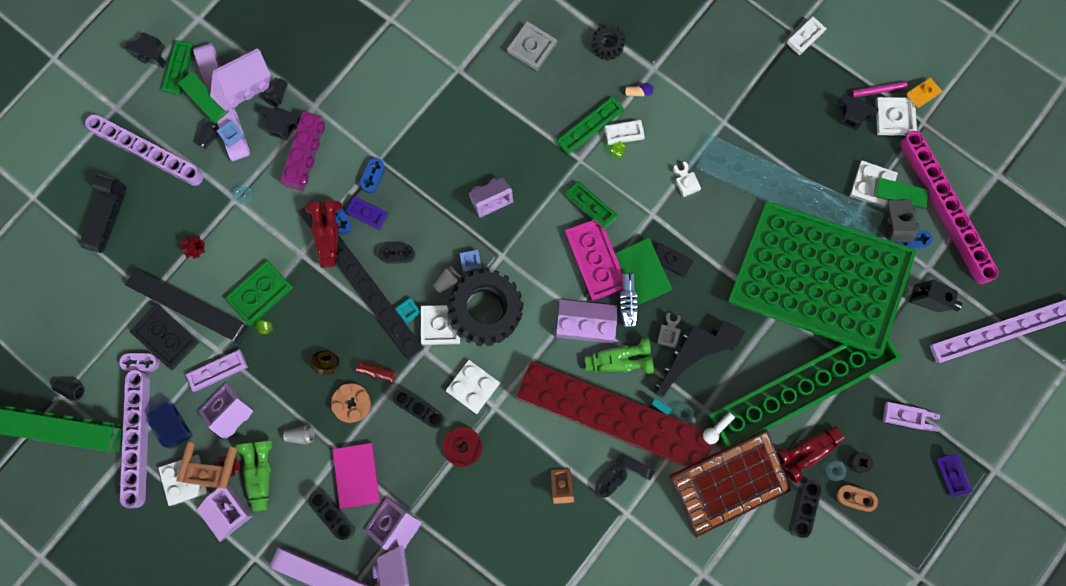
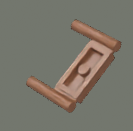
[176,442,237,489]

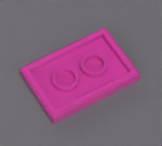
[333,443,380,509]

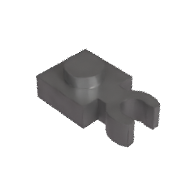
[656,313,681,349]

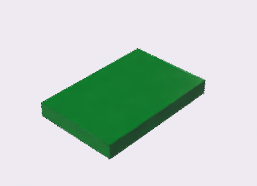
[615,238,673,306]
[224,260,294,326]

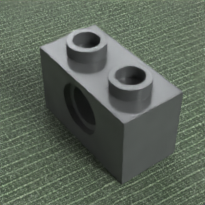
[883,200,919,242]

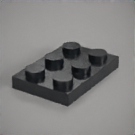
[130,303,200,370]

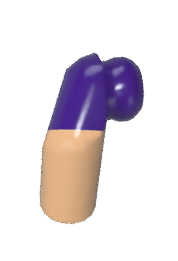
[626,83,653,96]

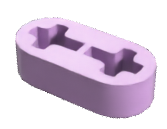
[119,353,160,372]

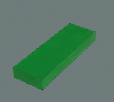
[161,40,195,96]
[178,72,229,123]
[873,177,929,209]
[565,181,618,230]

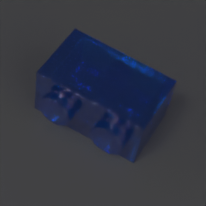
[147,402,193,449]

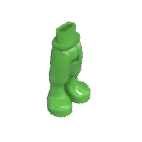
[584,337,654,374]
[234,441,273,512]

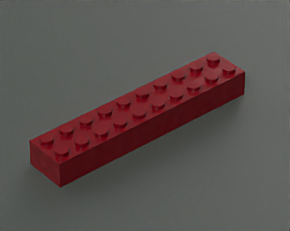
[516,361,713,469]

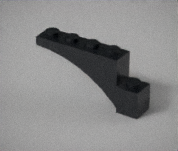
[655,320,745,398]

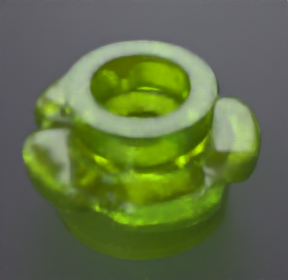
[611,141,626,159]
[254,320,274,334]

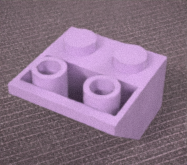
[197,485,253,542]

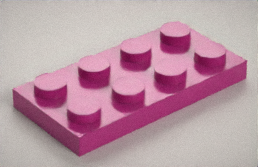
[565,220,623,301]

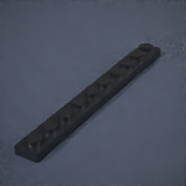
[298,201,424,360]

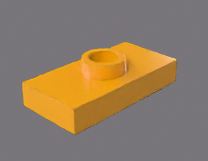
[906,78,943,108]

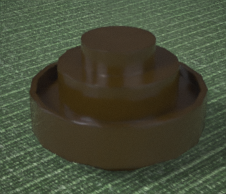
[310,351,340,375]

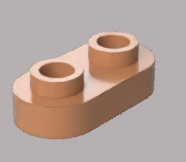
[836,485,878,512]

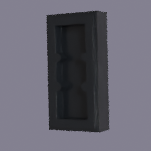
[655,243,694,278]

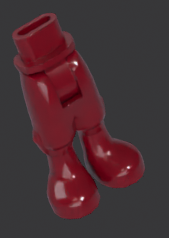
[305,201,342,268]
[775,426,845,483]

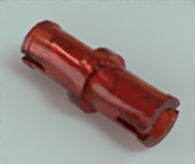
[356,361,397,383]

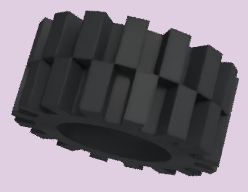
[592,24,625,61]

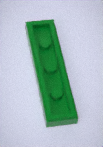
[556,96,624,156]

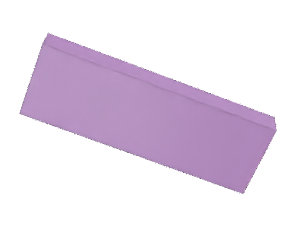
[186,349,248,392]

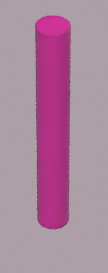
[851,81,907,98]

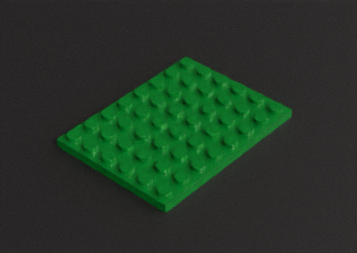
[728,201,917,356]

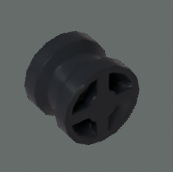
[849,453,873,473]

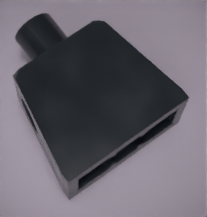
[909,279,962,312]

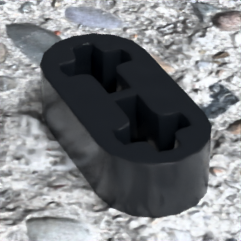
[378,244,415,264]
[617,455,655,481]
[595,466,627,498]

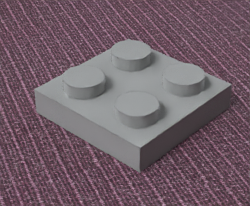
[507,21,557,71]

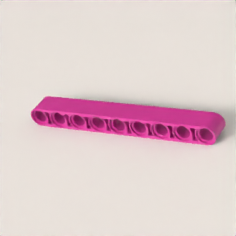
[900,130,999,284]

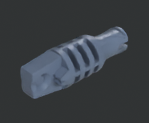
[620,273,638,327]

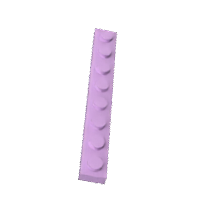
[930,300,1066,364]

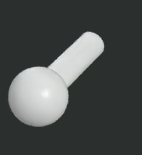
[703,412,735,444]

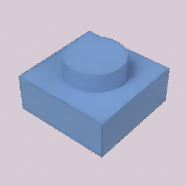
[217,120,245,147]
[460,250,482,273]

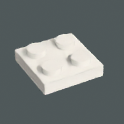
[875,97,917,135]
[849,161,898,209]
[421,305,460,345]
[446,360,500,414]
[159,455,209,506]

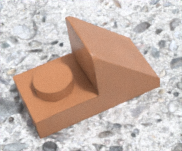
[551,469,574,504]

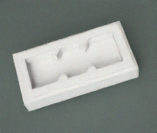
[604,120,645,145]

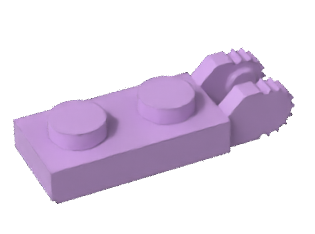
[882,402,940,432]

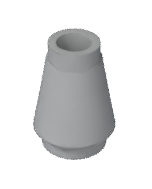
[433,266,462,293]
[283,425,315,445]

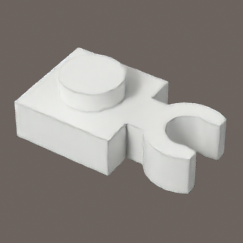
[673,162,701,197]

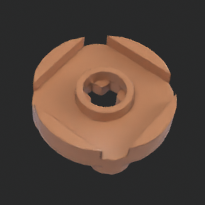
[331,384,371,423]

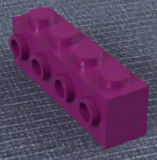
[280,111,325,192]

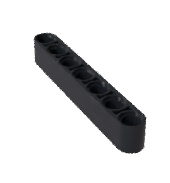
[125,268,249,344]

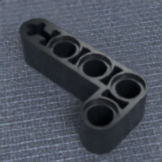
[80,174,126,253]

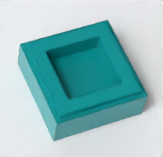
[395,297,421,324]
[650,398,671,415]

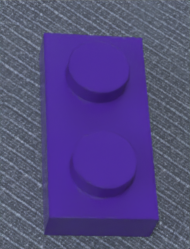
[345,196,388,231]
[936,453,973,497]

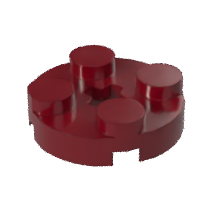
[443,427,483,467]

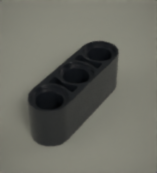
[393,389,445,429]
[789,480,822,538]
[308,491,355,540]

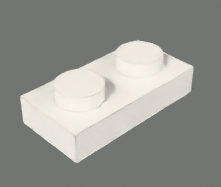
[787,17,826,55]

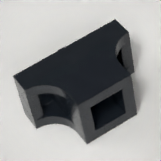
[124,32,167,68]
[836,94,879,131]
[261,106,300,140]

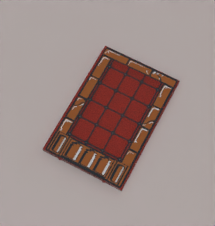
[669,429,791,537]

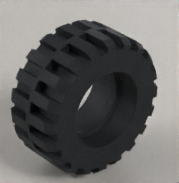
[447,269,523,346]

